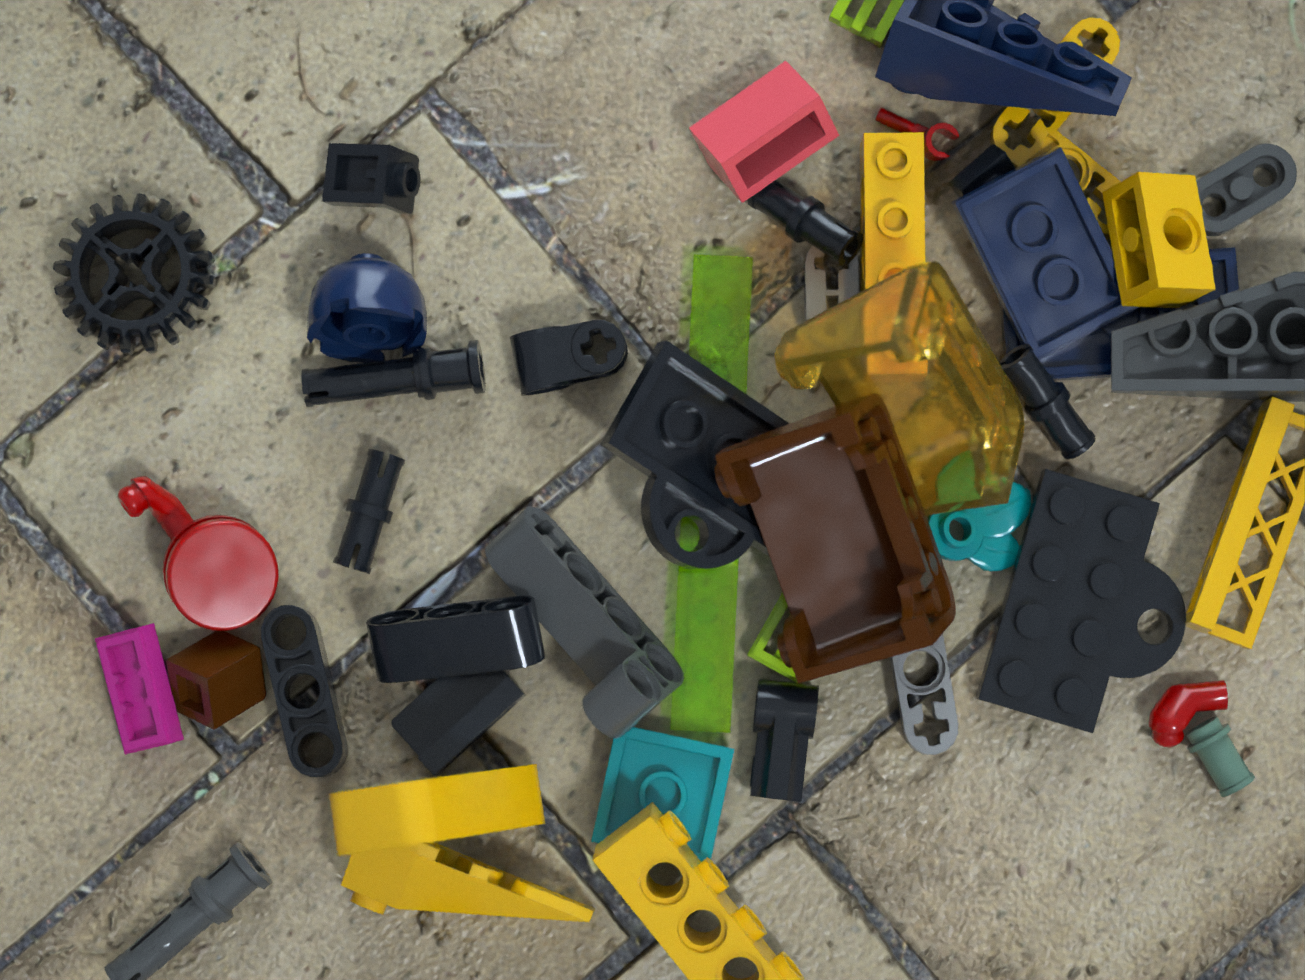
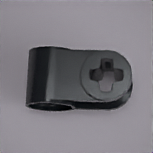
[510,320,628,396]

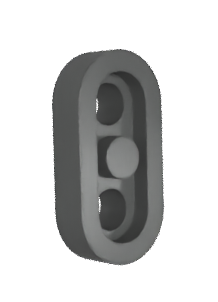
[1196,144,1297,236]

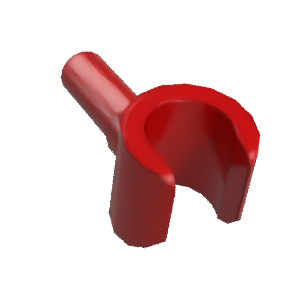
[875,107,959,161]

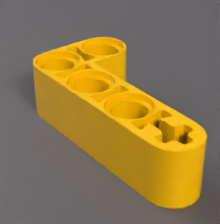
[329,764,545,856]

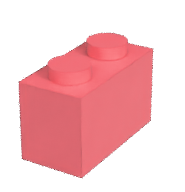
[689,60,839,203]

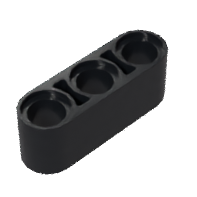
[366,596,545,683]
[261,605,348,777]

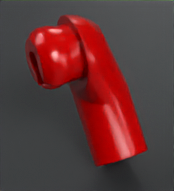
[117,476,194,540]
[1149,680,1228,747]

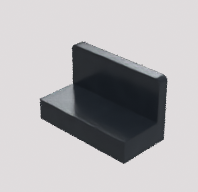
[391,671,526,776]

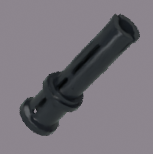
[301,340,486,407]

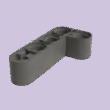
[485,506,684,739]

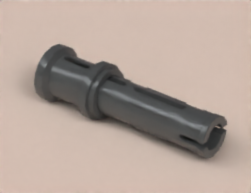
[104,842,272,980]

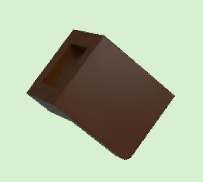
[166,631,266,730]

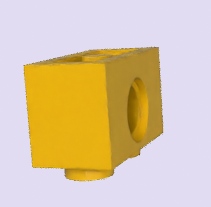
[1102,172,1216,308]

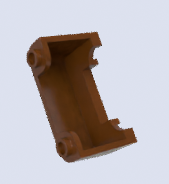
[715,393,956,684]

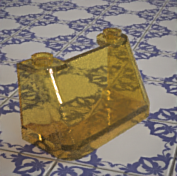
[774,261,1025,515]

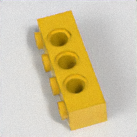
[860,132,927,380]
[592,802,804,980]

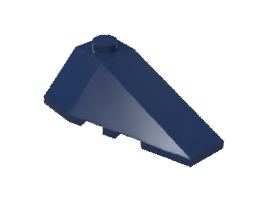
[875,0,1132,116]

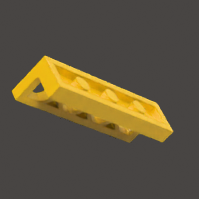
[1185,396,1305,650]

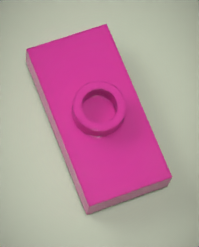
[95,623,184,755]

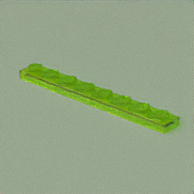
[670,254,753,733]

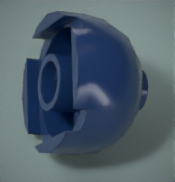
[307,253,427,363]

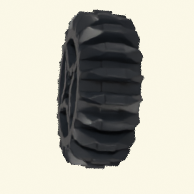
[53,194,216,355]

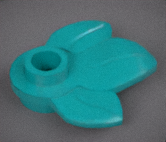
[927,454,1031,572]

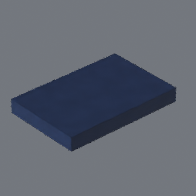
[951,147,1139,360]

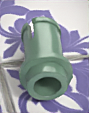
[1186,716,1255,797]

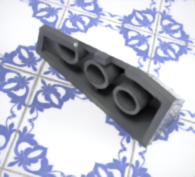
[1111,272,1305,402]

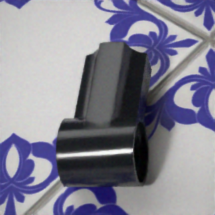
[750,679,819,802]

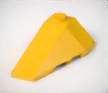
[341,842,595,922]

